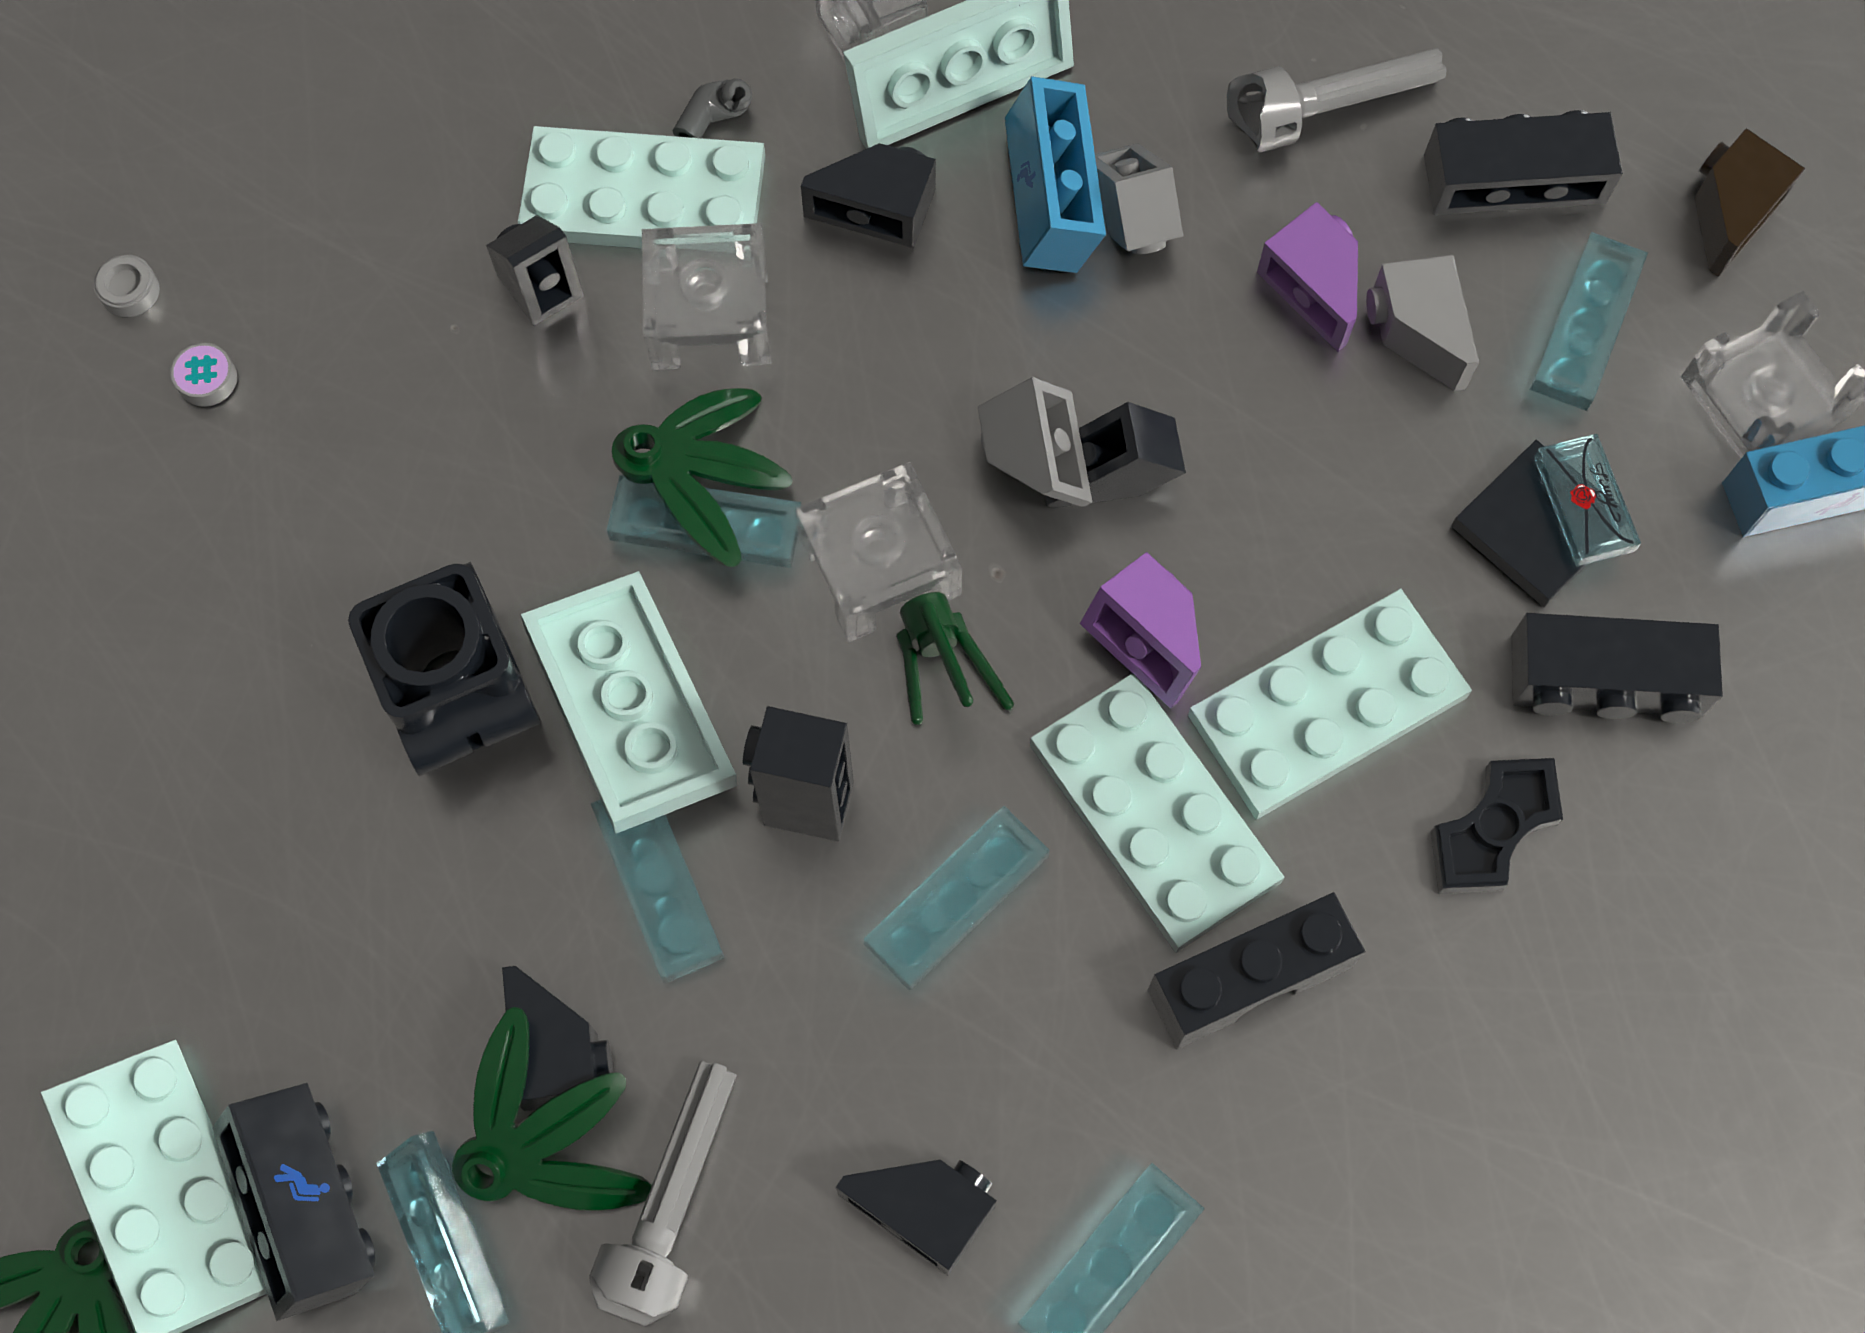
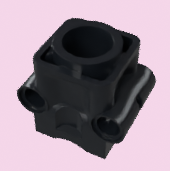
[348,562,541,776]

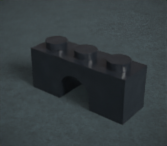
[1147,892,1366,1049]

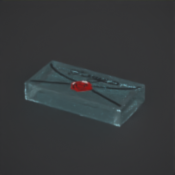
[1534,434,1641,567]

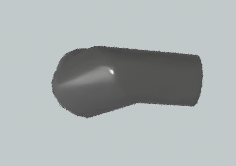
[672,78,752,138]

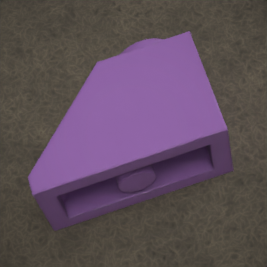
[1257,202,1358,352]
[1080,552,1201,709]

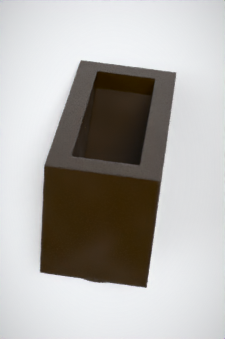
[1694,128,1805,277]

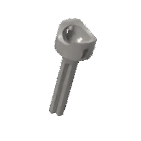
[1226,48,1447,153]
[589,1061,737,1326]

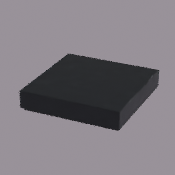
[1451,439,1630,607]

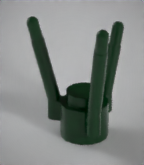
[896,592,1014,725]

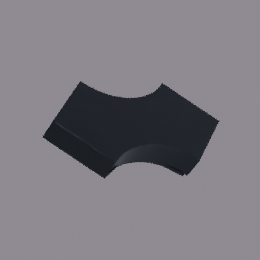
[1430,758,1563,894]

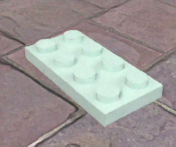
[843,0,1074,149]
[518,126,765,257]
[521,571,737,834]
[1188,589,1472,820]
[1030,673,1285,953]
[41,1039,267,1333]

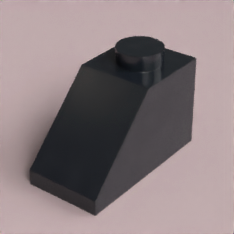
[801,143,936,248]
[486,215,584,326]
[1045,402,1186,508]
[502,966,613,1112]
[836,1159,997,1276]

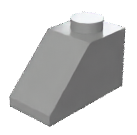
[1095,143,1184,254]
[1366,255,1479,391]
[977,377,1093,507]

